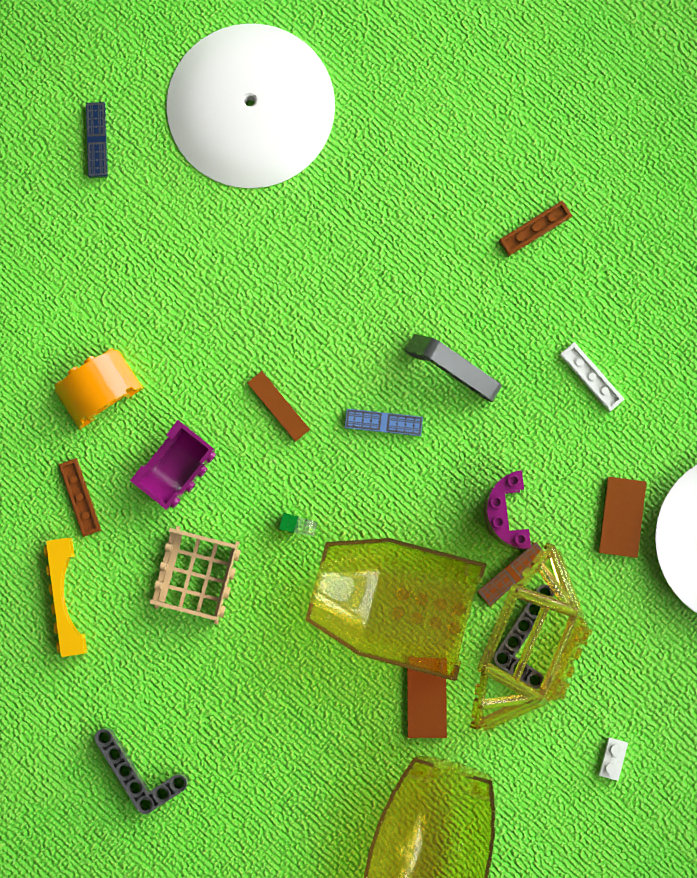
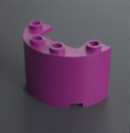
[130,420,217,510]
[483,470,531,550]

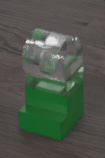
[279,513,318,537]

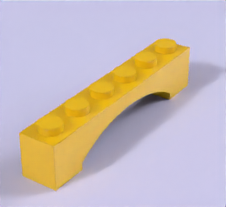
[44,538,87,657]

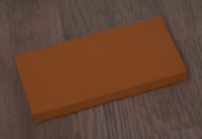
[598,476,647,558]
[407,659,447,738]

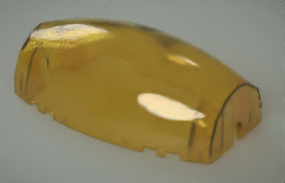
[364,756,496,878]

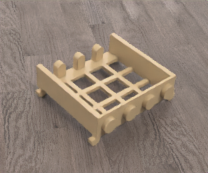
[150,526,241,624]

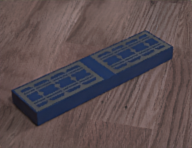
[86,102,108,178]

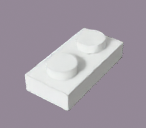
[598,737,628,781]

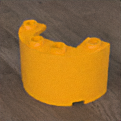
[54,348,144,430]

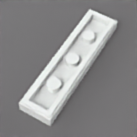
[559,342,625,412]

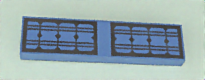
[345,409,423,436]

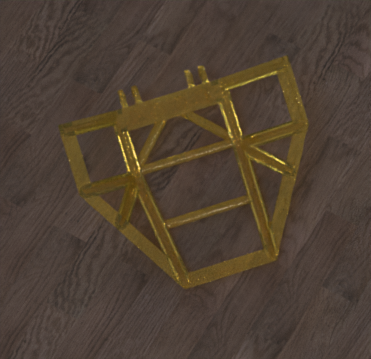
[470,543,593,731]

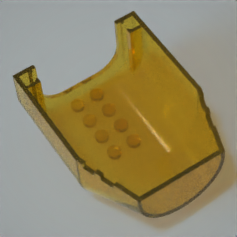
[305,538,486,681]

